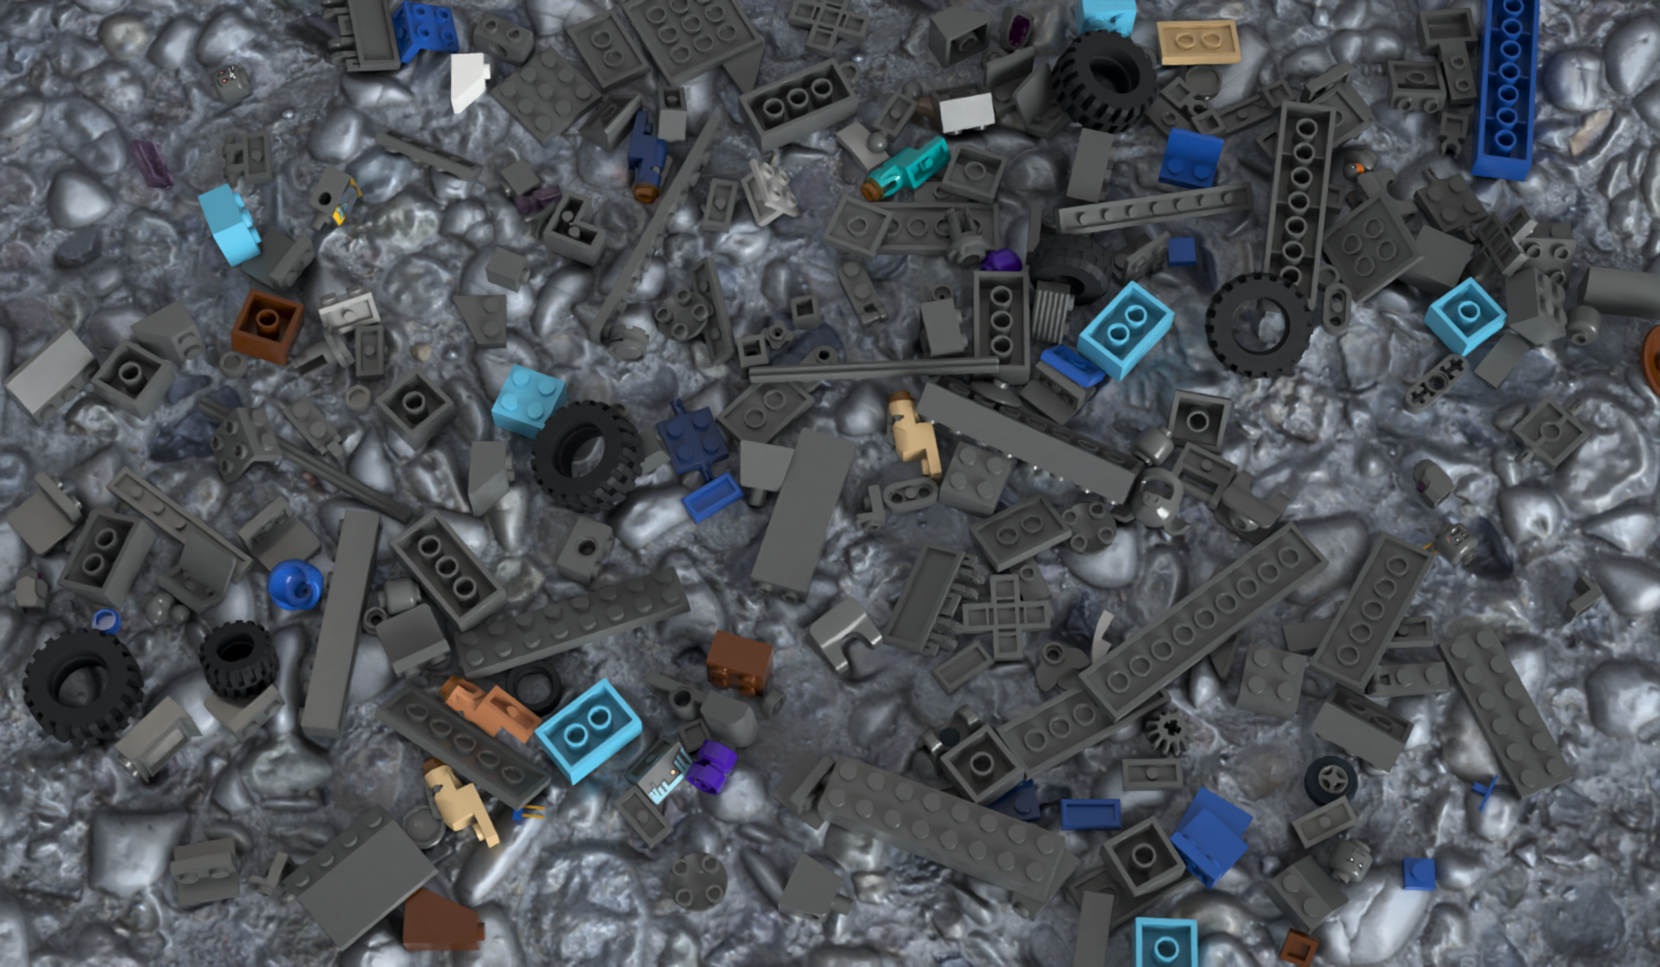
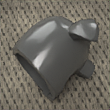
[1110,467,1190,536]

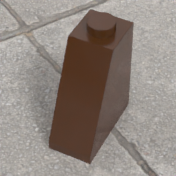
[403,887,486,951]

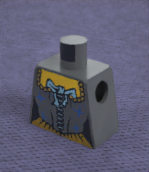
[308,165,363,235]

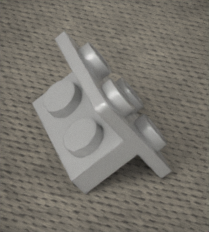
[741,158,800,227]
[315,284,381,333]

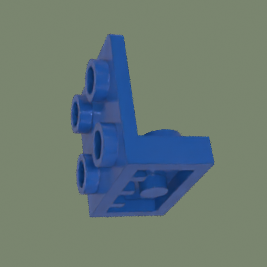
[392,1,460,63]
[1158,128,1224,190]
[1169,807,1249,890]

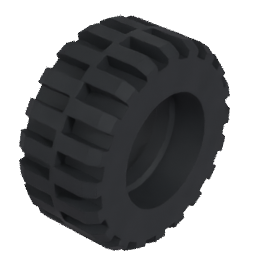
[1051,29,1158,134]
[1204,272,1314,379]
[531,400,645,514]
[22,627,144,746]

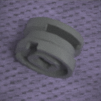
[608,325,649,362]

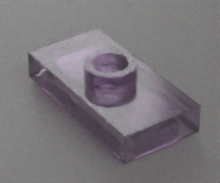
[128,140,175,189]

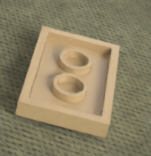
[1156,20,1241,65]

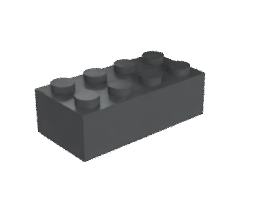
[738,57,858,155]
[972,271,1030,385]
[389,509,509,634]

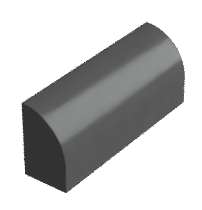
[1578,266,1660,320]

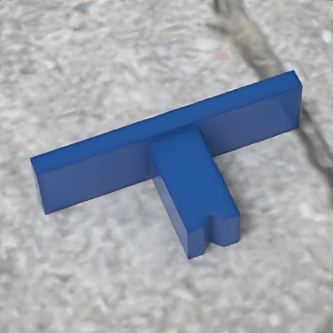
[1471,775,1498,812]

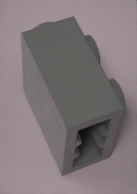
[1398,224,1474,298]

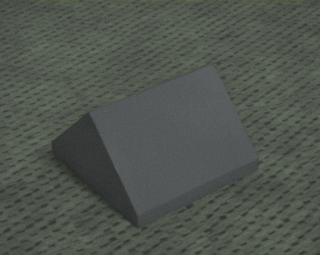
[578,94,643,154]
[1167,389,1231,453]

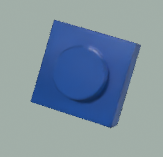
[1402,858,1436,891]

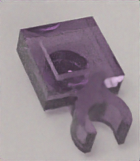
[515,185,562,215]

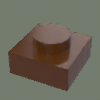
[1279,927,1319,967]

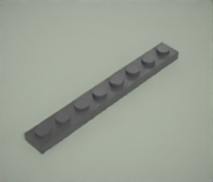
[1054,182,1254,235]

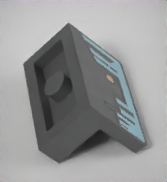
[624,735,694,806]

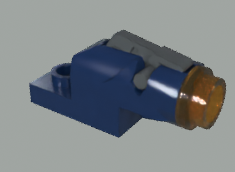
[627,110,673,204]

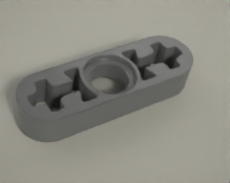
[1403,354,1469,414]

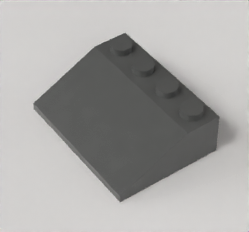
[282,803,438,952]

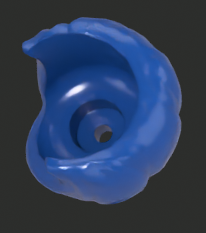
[266,559,323,611]

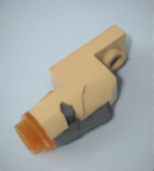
[887,391,942,484]
[422,757,500,848]

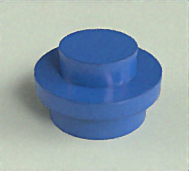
[91,609,122,635]

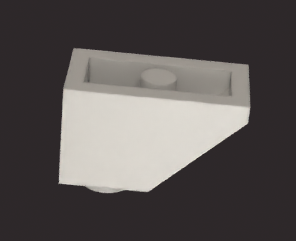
[451,53,491,114]

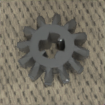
[1146,707,1196,758]

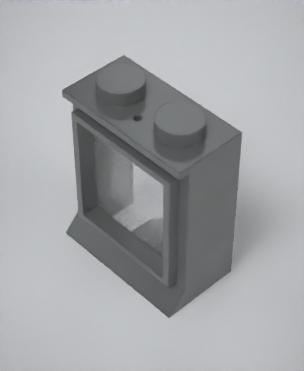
[114,695,203,783]

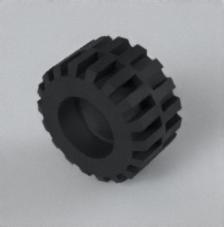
[199,620,279,699]

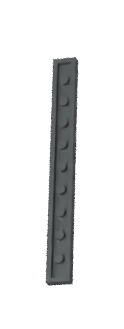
[589,114,724,346]

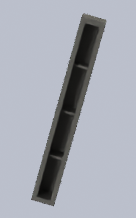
[298,509,384,739]

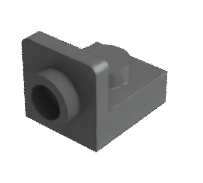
[856,484,885,532]
[1562,574,1603,624]
[248,851,294,897]

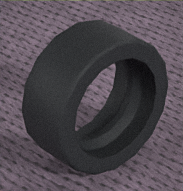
[506,659,562,718]

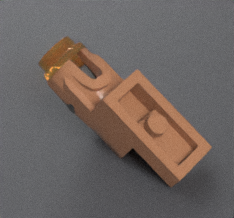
[439,674,543,744]

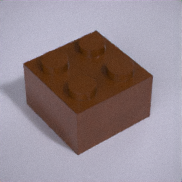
[231,288,305,366]
[706,630,773,698]

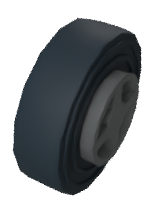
[1304,756,1358,807]

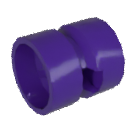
[685,740,738,795]

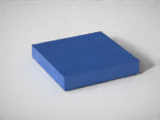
[1040,344,1106,388]
[1173,786,1253,838]

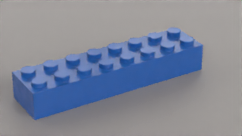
[1470,0,1540,182]

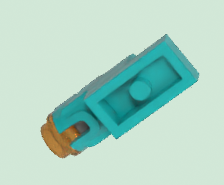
[860,135,951,202]

